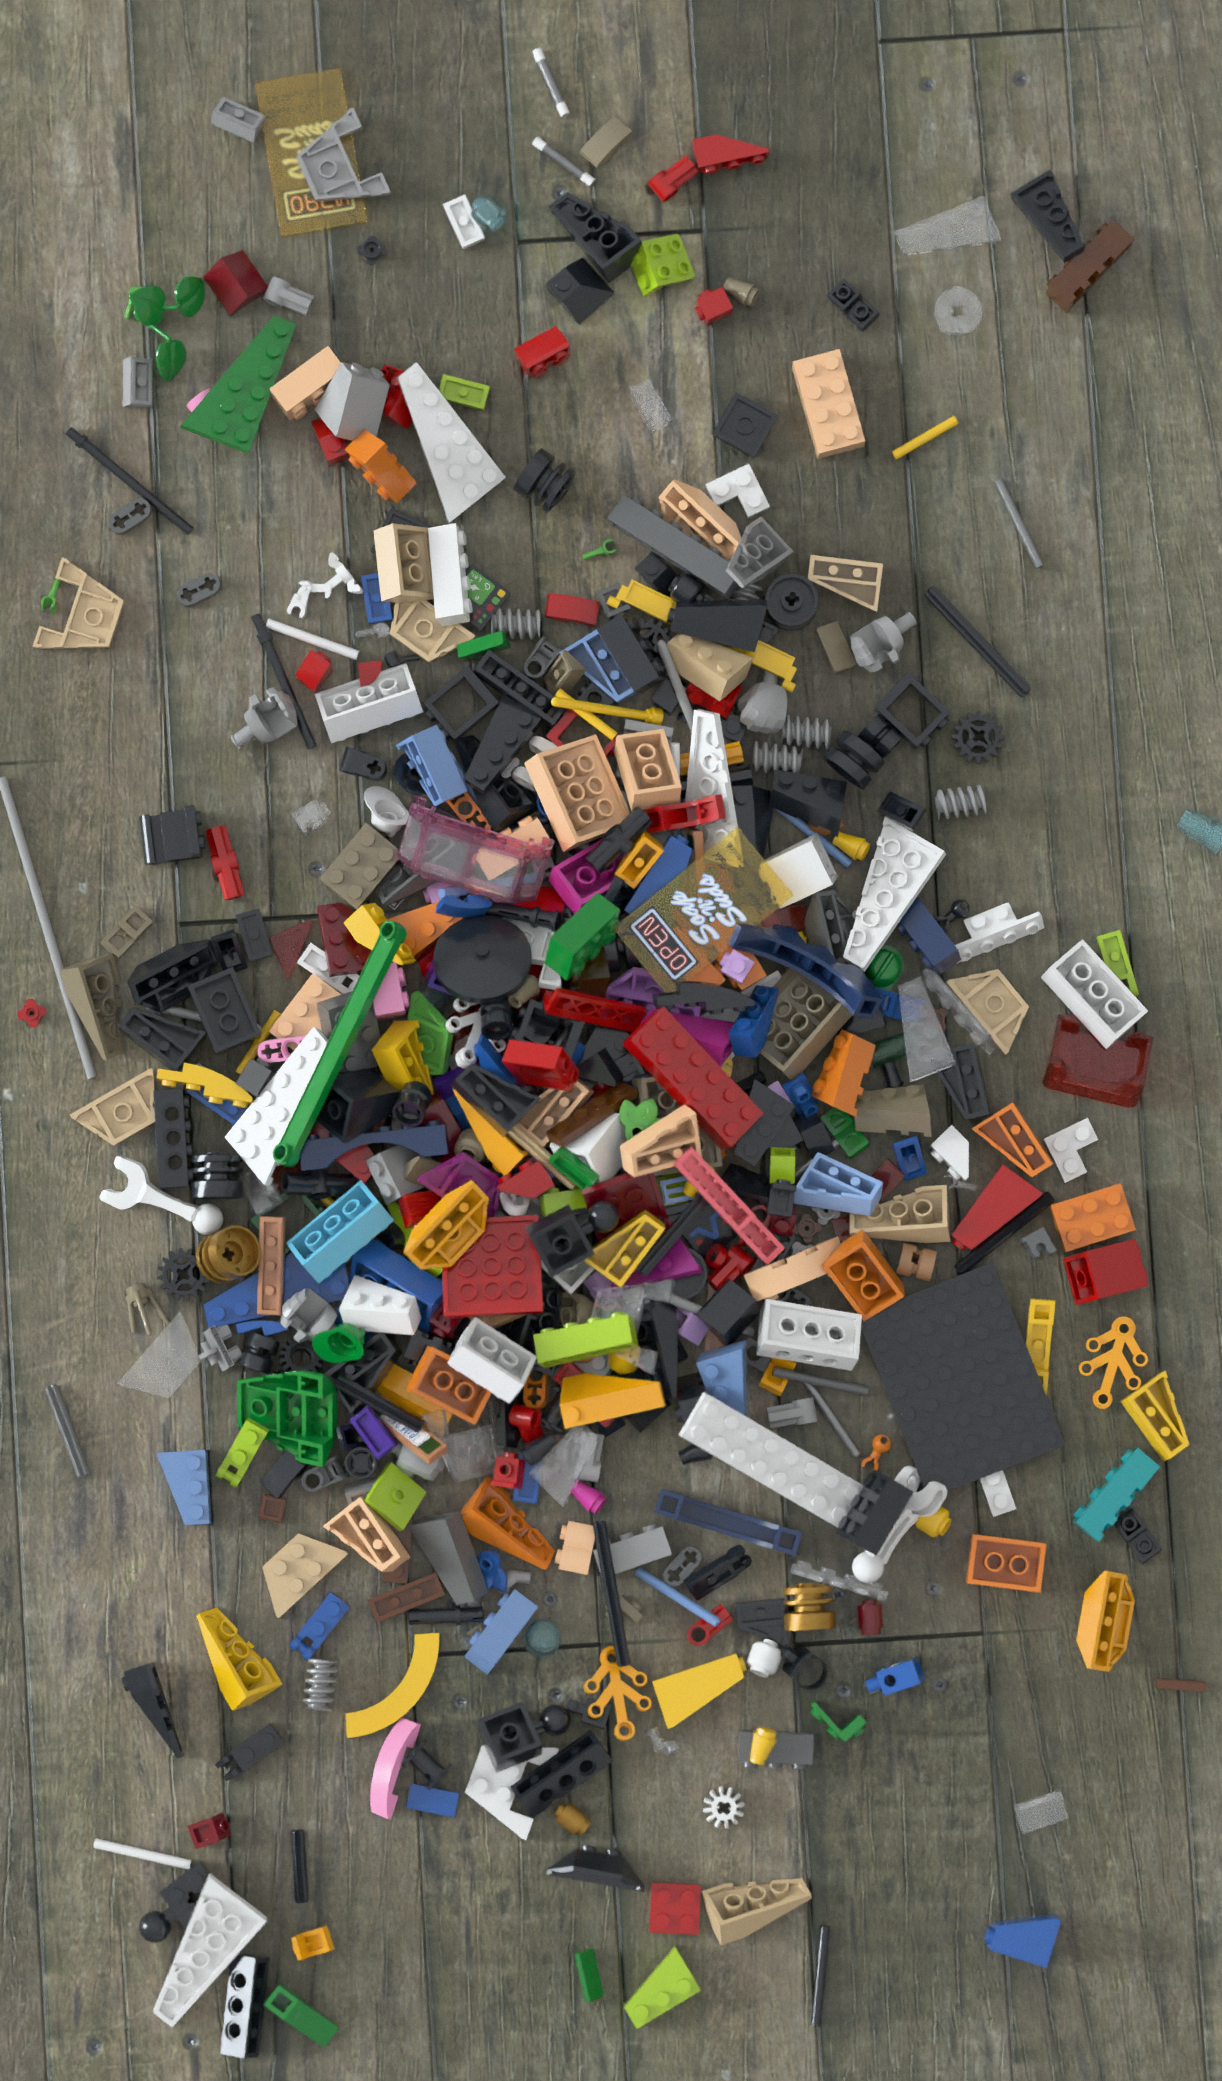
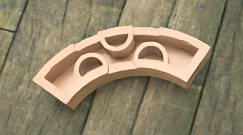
[744,1236,841,1301]

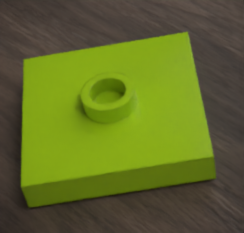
[364,1462,427,1531]

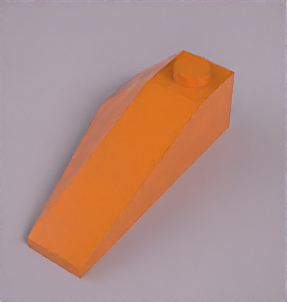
[460,1476,555,1570]

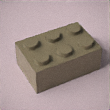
[319,823,405,910]

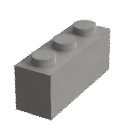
[593,1523,672,1574]

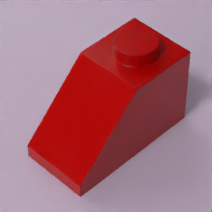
[311,418,350,466]

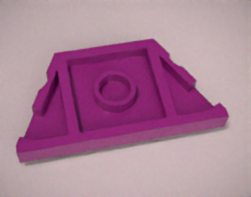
[417,1152,500,1218]
[611,1231,702,1292]

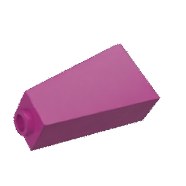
[639,1009,734,1067]

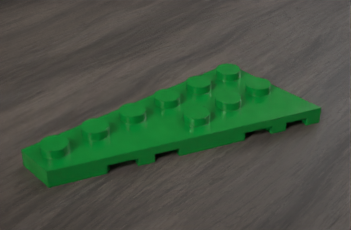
[180,316,296,454]

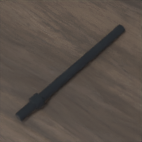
[251,613,317,750]

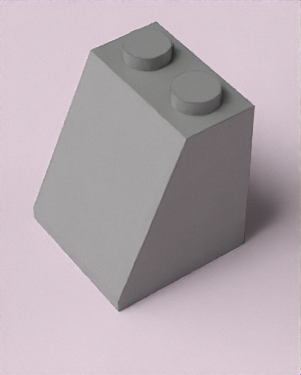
[314,362,389,441]

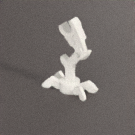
[287,552,363,619]

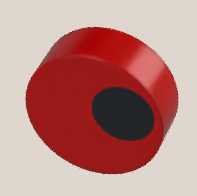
[705,1243,727,1269]

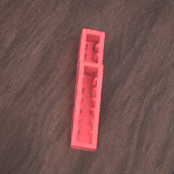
[673,1147,785,1265]

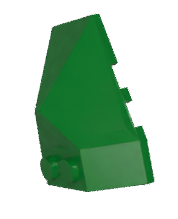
[237,1370,337,1467]

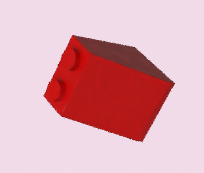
[1063,1239,1148,1305]

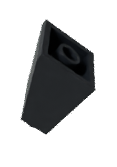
[316,1068,400,1143]

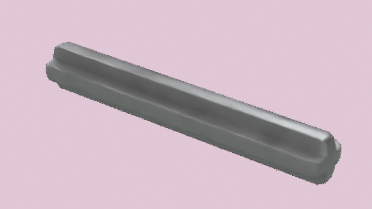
[45,1384,90,1478]

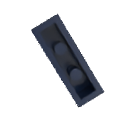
[896,897,962,976]

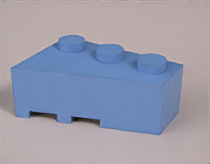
[156,1450,212,1525]

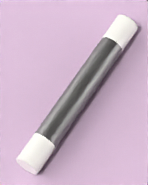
[532,48,569,117]
[532,137,595,187]

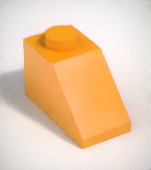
[614,830,664,889]

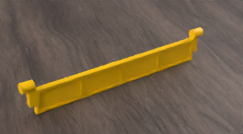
[606,580,797,693]

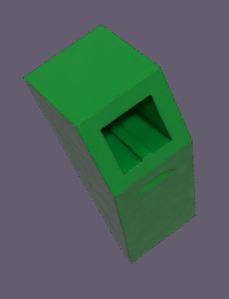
[264,1982,339,2047]

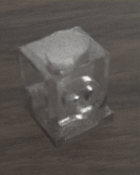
[292,799,331,837]

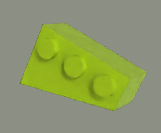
[624,1945,701,2029]

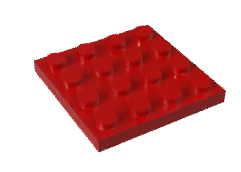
[442,1215,543,1318]

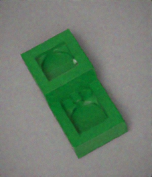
[820,1107,870,1160]

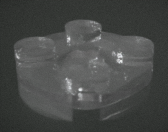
[934,286,982,336]

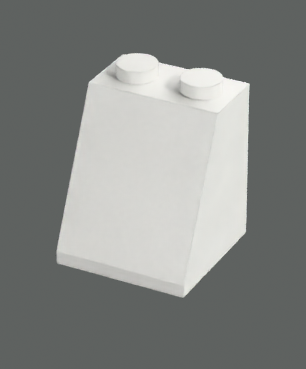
[758,833,838,909]
[550,1112,628,1186]

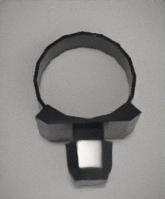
[781,1645,828,1690]

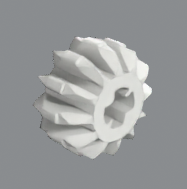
[703,1786,745,1829]

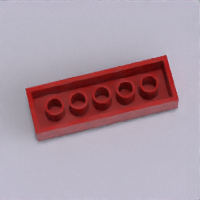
[622,1006,764,1150]

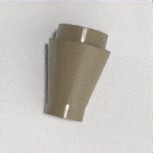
[723,277,760,307]
[508,975,540,1008]

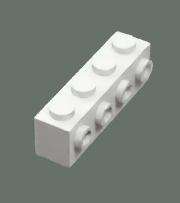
[428,523,472,626]

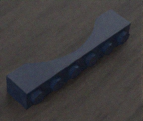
[300,1120,450,1171]
[654,1489,802,1556]

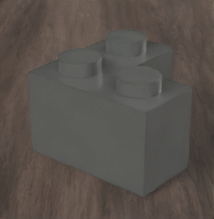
[235,1058,275,1098]

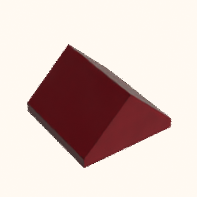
[203,250,268,316]

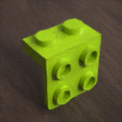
[631,234,695,297]

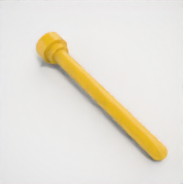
[551,697,663,726]

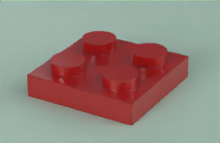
[649,1882,701,1935]

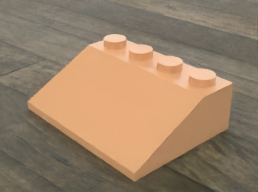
[524,734,630,852]

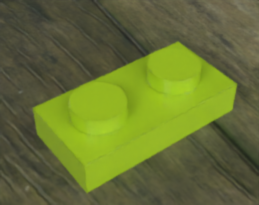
[439,374,490,411]

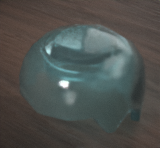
[523,1619,562,1659]

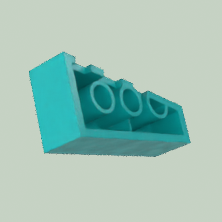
[1073,1447,1160,1542]

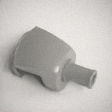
[850,612,917,672]
[738,670,787,734]
[230,687,297,749]
[280,1288,337,1343]
[390,1438,446,1481]

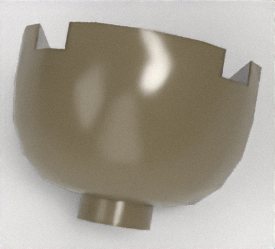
[559,1292,598,1329]

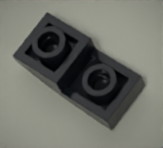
[827,278,880,332]
[260,1451,309,1498]
[1114,1508,1162,1565]

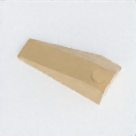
[702,1878,812,1945]

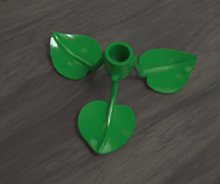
[128,276,205,382]

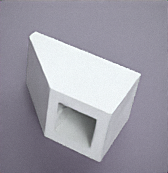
[929,1125,969,1181]

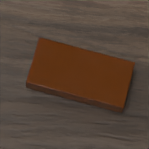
[1155,1678,1207,1692]

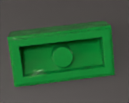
[457,630,511,662]
[575,1948,604,2003]

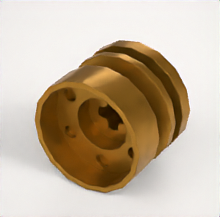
[196,1226,261,1284]
[783,1583,836,1631]

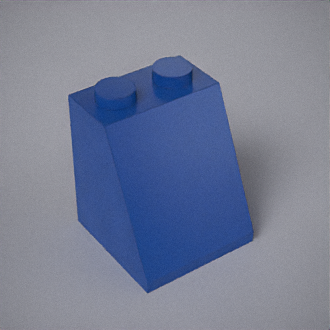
[984,1914,1061,1968]

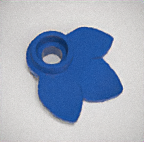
[476,1550,507,1593]

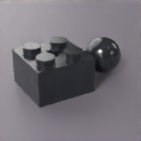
[525,1201,619,1277]
[477,1702,571,1773]
[139,1861,211,1943]

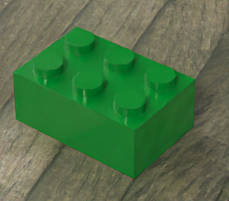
[544,892,620,981]

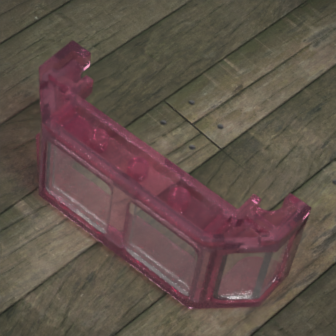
[396,795,555,903]

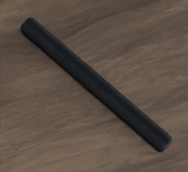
[924,586,1031,698]
[593,1520,630,1667]

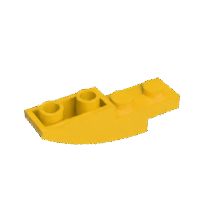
[157,1063,254,1108]

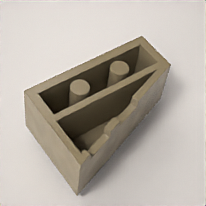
[853,1084,932,1137]

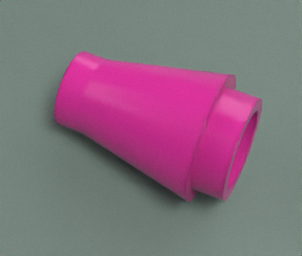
[569,1480,607,1514]

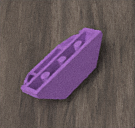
[605,967,701,1017]

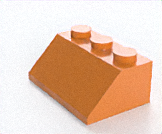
[822,1229,905,1321]

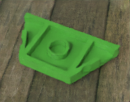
[408,991,453,1075]

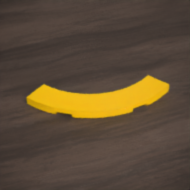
[345,1633,439,1738]

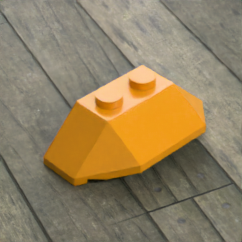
[404,1181,489,1270]
[1076,1571,1135,1672]

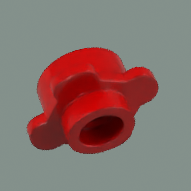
[17,999,46,1028]

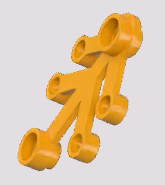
[1079,1316,1148,1409]
[584,1646,652,1741]

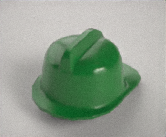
[861,945,904,991]
[312,1323,366,1363]

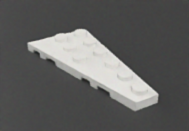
[225,1027,328,1186]

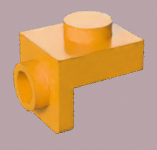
[758,1358,796,1396]
[291,1925,334,1961]

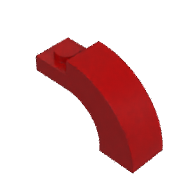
[643,794,726,834]

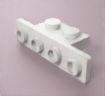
[955,902,1044,964]

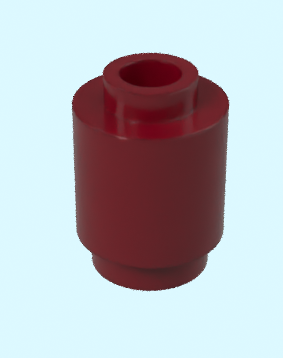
[857,1599,883,1635]

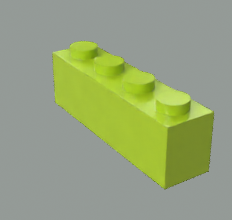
[533,1312,638,1368]

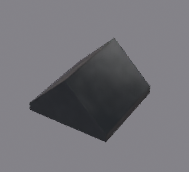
[696,1279,760,1346]

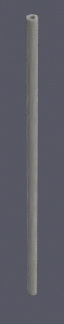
[0,776,97,1080]

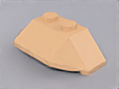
[659,479,741,561]

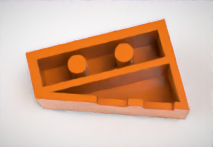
[811,1029,876,1117]

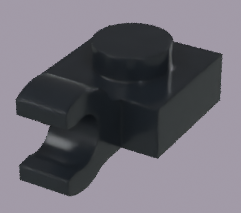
[566,1698,611,1730]

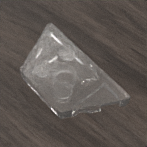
[117,1312,202,1398]

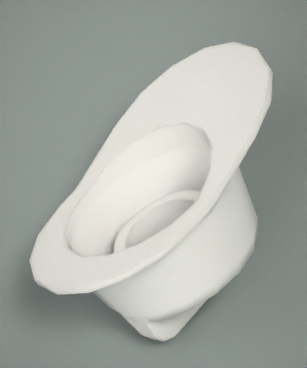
[364,786,411,838]

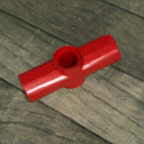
[205,825,245,901]

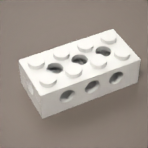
[756,1299,862,1371]

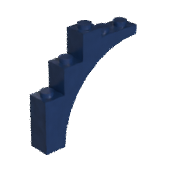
[728,923,883,1019]

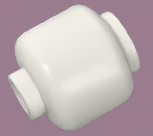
[747,1639,782,1678]

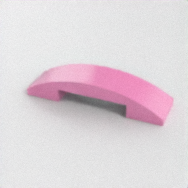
[370,1718,421,1819]

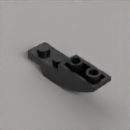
[652,981,755,1014]

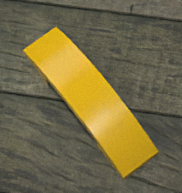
[1025,1298,1055,1396]

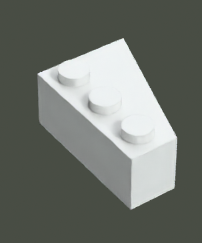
[339,1275,421,1335]

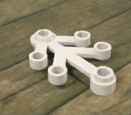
[446,998,506,1069]

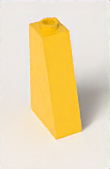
[652,1653,747,1729]

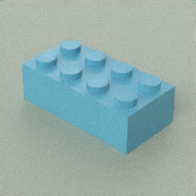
[286,1180,394,1284]

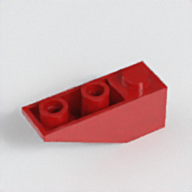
[692,135,769,175]

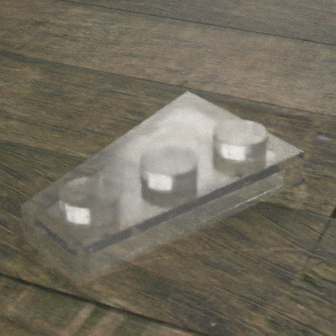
[529,1424,599,1508]

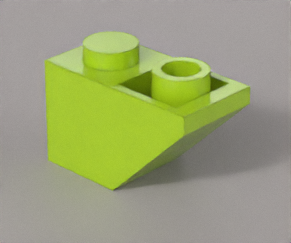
[769,1147,795,1184]

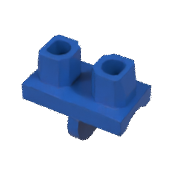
[782,1072,819,1118]

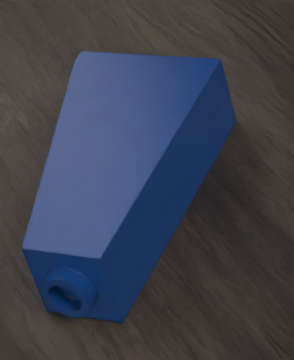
[622,834,692,926]

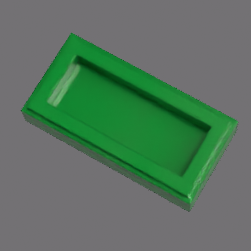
[548,1147,600,1189]

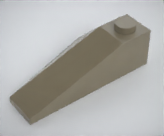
[59,953,124,1060]

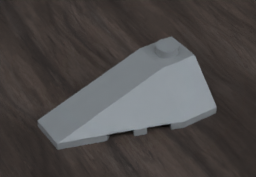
[726,517,794,588]

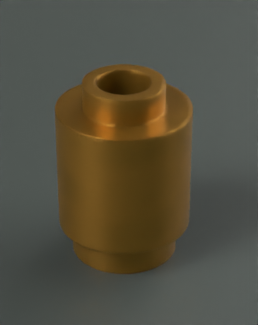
[554,1802,592,1837]

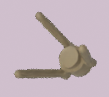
[125,1283,171,1336]

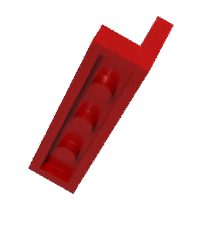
[542,987,646,1032]

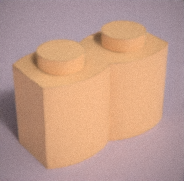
[555,1521,595,1575]

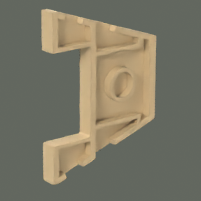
[33,557,125,649]

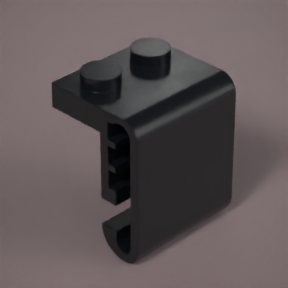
[139,805,205,865]

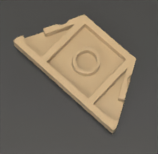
[390,600,476,663]
[946,969,1029,1055]
[70,1068,155,1146]
[262,1533,348,1618]

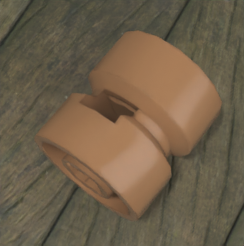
[896,1243,937,1282]

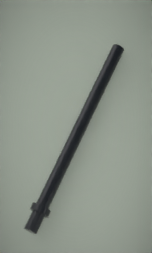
[66,427,194,535]

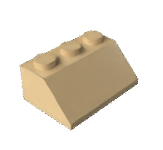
[374,524,434,603]

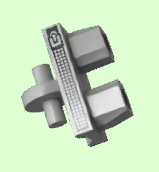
[199,1325,242,1372]

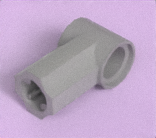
[263,277,315,317]
[767,1397,818,1428]
[574,1432,604,1483]

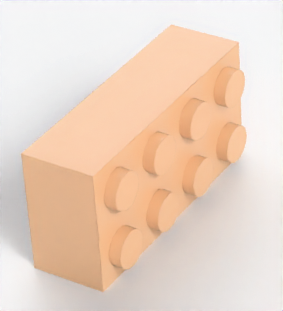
[792,349,865,459]

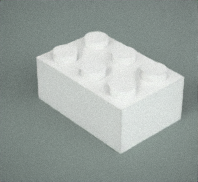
[447,1317,537,1404]

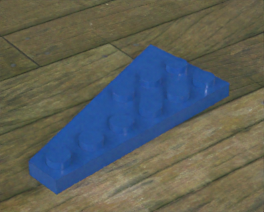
[204,1252,350,1328]

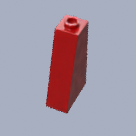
[950,1165,1042,1251]

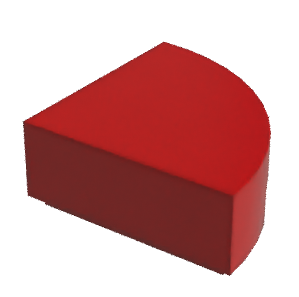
[358,660,382,687]

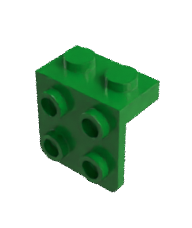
[810,1701,866,1742]

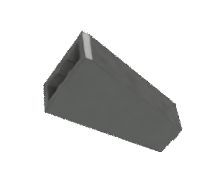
[409,1511,489,1606]

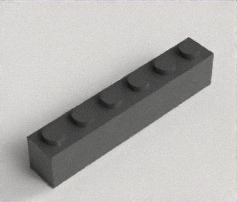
[607,494,739,600]

